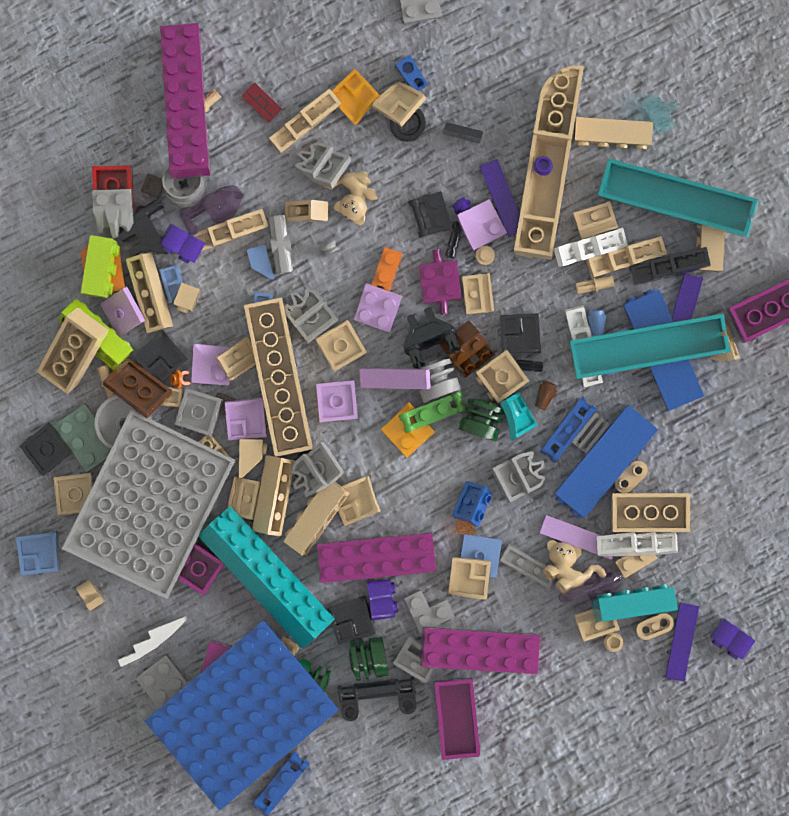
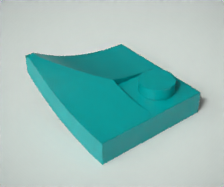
[500,392,538,441]

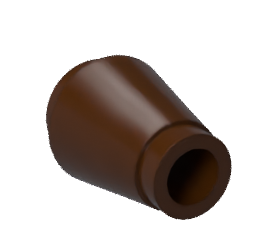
[535,380,558,410]

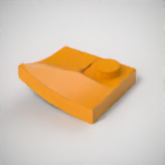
[332,69,380,125]
[381,402,435,459]

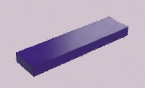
[479,159,520,237]
[672,273,703,322]
[665,602,699,682]

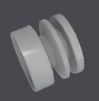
[162,165,205,208]
[418,359,461,403]

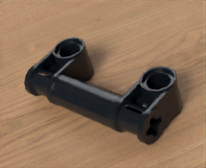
[338,676,416,722]

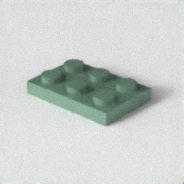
[54,404,111,472]

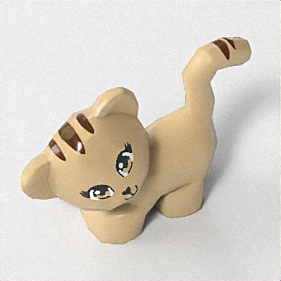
[323,170,378,226]
[543,540,606,594]

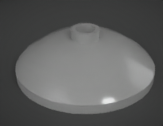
[95,395,152,449]

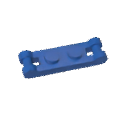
[540,397,597,463]
[252,752,310,816]

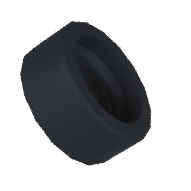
[389,108,426,142]

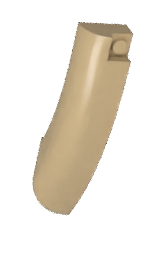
[514,66,584,260]

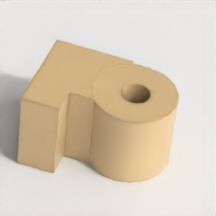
[76,579,106,611]

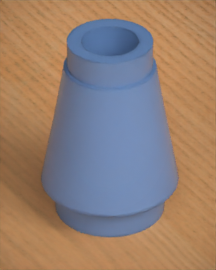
[587,309,606,337]

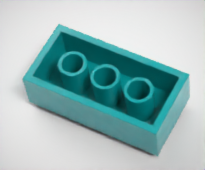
[591,584,678,623]

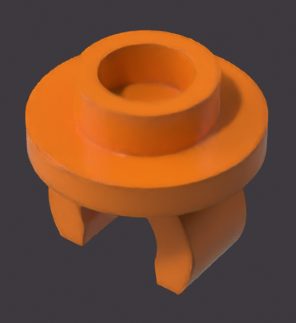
[170,369,190,389]

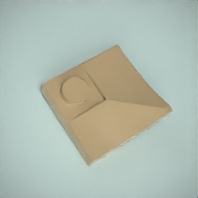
[372,82,426,127]
[338,476,381,526]
[448,557,491,600]

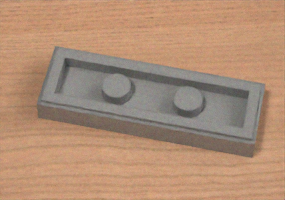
[499,544,555,588]

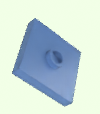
[461,534,502,578]

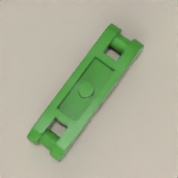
[398,391,467,433]

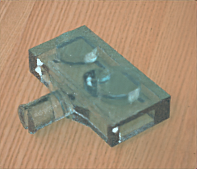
[640,93,680,136]

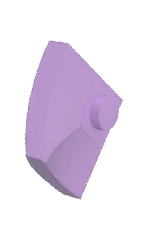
[457,199,507,251]
[191,344,230,386]
[225,397,266,440]

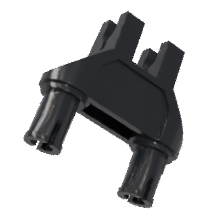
[118,197,168,257]
[404,307,461,369]

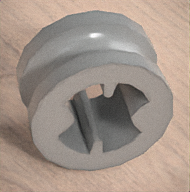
[321,241,340,258]

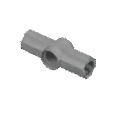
[269,215,293,274]

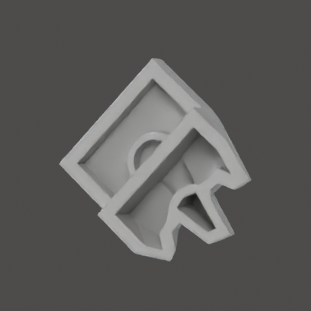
[295,142,351,189]
[92,189,134,239]
[284,288,338,344]
[291,442,344,497]
[491,451,545,503]

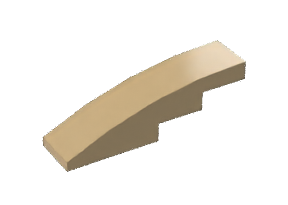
[269,88,342,154]
[190,209,269,252]
[586,236,667,278]

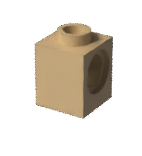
[174,282,201,313]

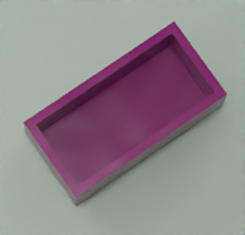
[434,677,481,760]

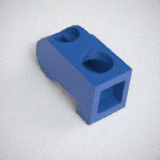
[395,55,428,91]

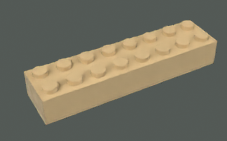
[244,297,313,457]

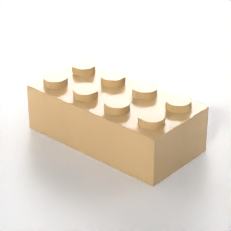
[37,308,109,394]
[611,493,690,532]

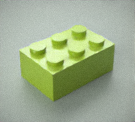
[81,235,120,299]

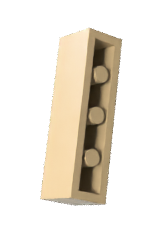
[574,117,653,150]
[696,224,725,272]
[126,253,173,333]
[252,455,295,536]
[283,482,350,556]

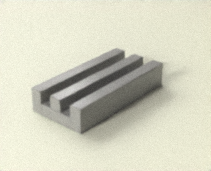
[572,412,610,454]

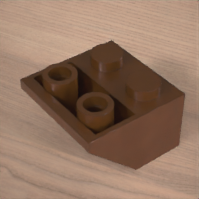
[439,320,495,378]

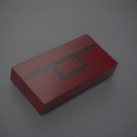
[241,82,282,123]

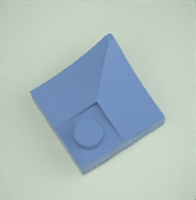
[16,531,60,575]

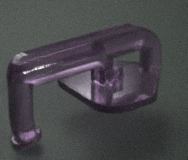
[180,185,243,236]
[558,564,623,603]

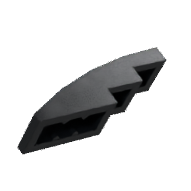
[630,247,711,286]

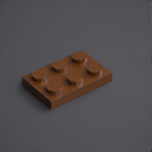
[103,357,172,419]

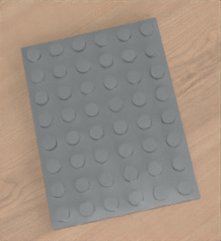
[62,410,235,600]

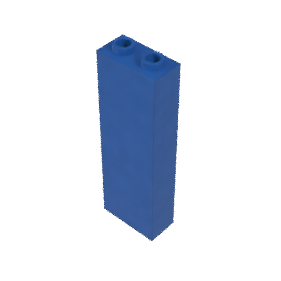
[623,288,704,411]
[554,405,658,518]

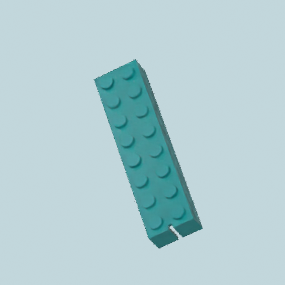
[598,158,759,239]
[569,314,730,379]
[199,506,335,649]

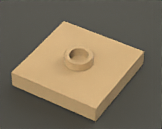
[315,320,367,372]
[53,473,93,516]

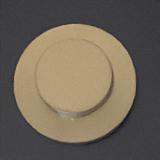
[476,246,495,265]
[604,633,623,652]

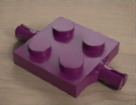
[419,249,462,315]

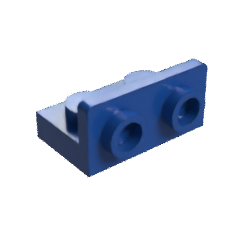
[452,481,492,527]

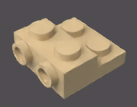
[475,350,530,403]

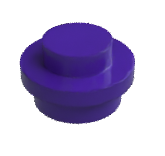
[533,156,553,176]
[453,197,471,215]

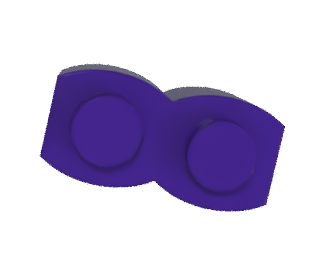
[159,223,205,264]
[367,578,398,620]
[710,618,755,660]

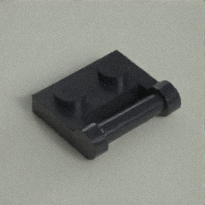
[408,191,452,238]

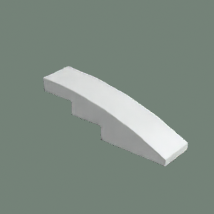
[554,228,628,267]
[565,305,603,387]
[597,532,678,556]
[118,616,187,667]

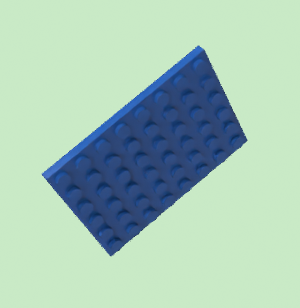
[144,620,339,811]

